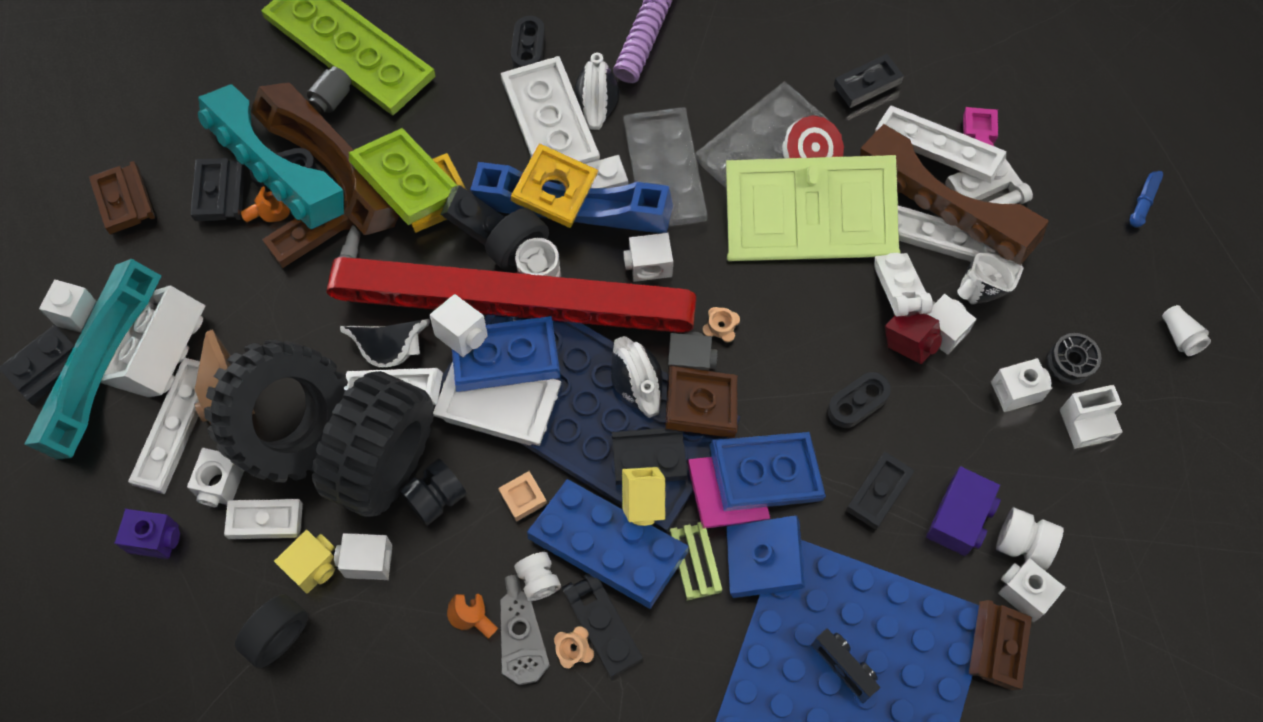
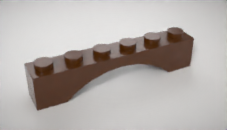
[251,82,399,235]
[860,124,1049,266]

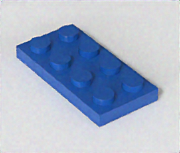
[527,479,689,609]

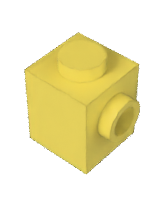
[622,467,665,526]
[274,530,336,594]

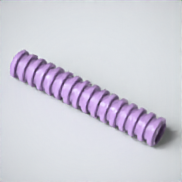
[613,0,673,83]

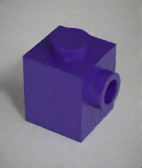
[114,509,180,559]

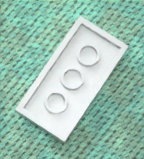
[501,56,600,164]

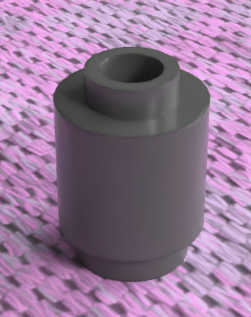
[307,66,352,113]

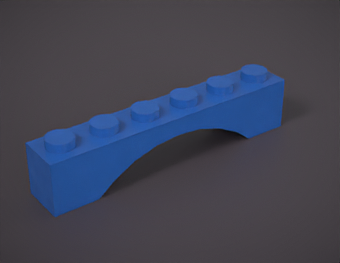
[470,162,673,234]

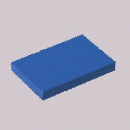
[452,316,561,392]
[709,432,826,511]

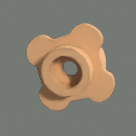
[703,307,740,343]
[554,626,594,668]

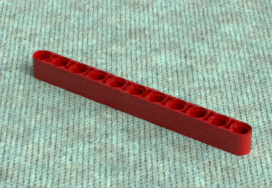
[326,257,696,332]

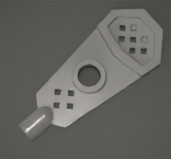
[500,575,550,685]

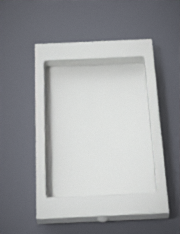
[433,362,561,446]

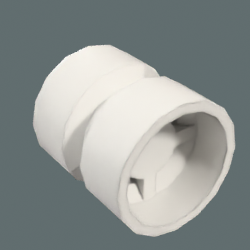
[515,238,561,277]
[996,507,1064,570]

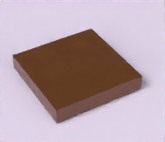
[665,366,737,438]

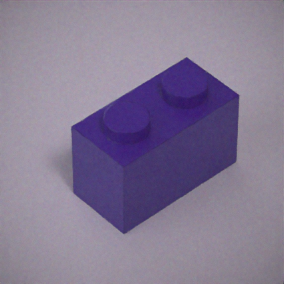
[926,466,1001,556]

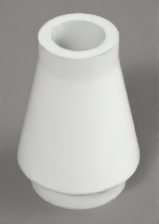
[1162,305,1211,356]

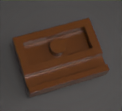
[89,161,155,234]
[969,600,1032,690]

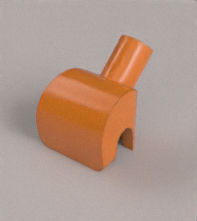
[241,186,290,222]
[447,594,498,639]

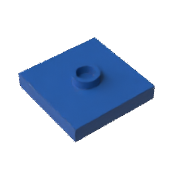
[727,515,805,598]

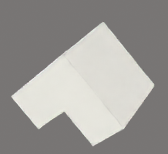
[1060,385,1122,449]

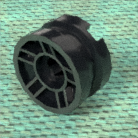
[1046,333,1102,385]

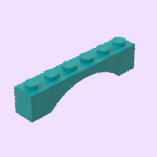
[198,84,344,229]
[24,259,161,459]

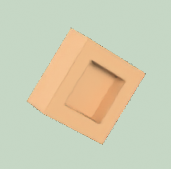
[498,471,547,522]

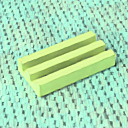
[669,522,722,601]

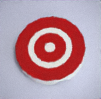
[782,115,844,159]

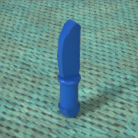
[1130,171,1163,228]

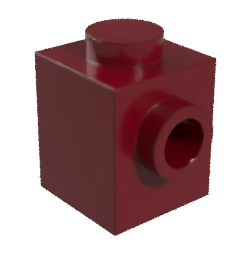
[885,311,942,364]

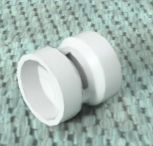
[514,552,561,601]

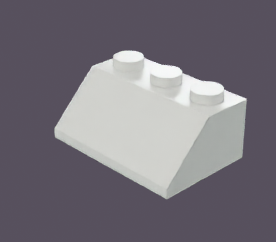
[101,285,205,397]

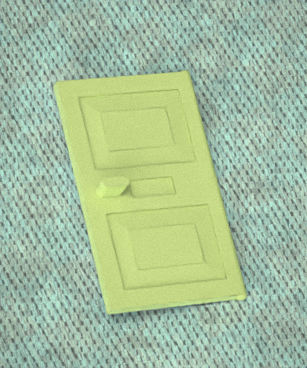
[726,155,901,261]

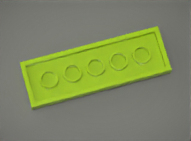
[261,0,436,116]

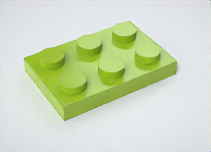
[349,128,457,225]

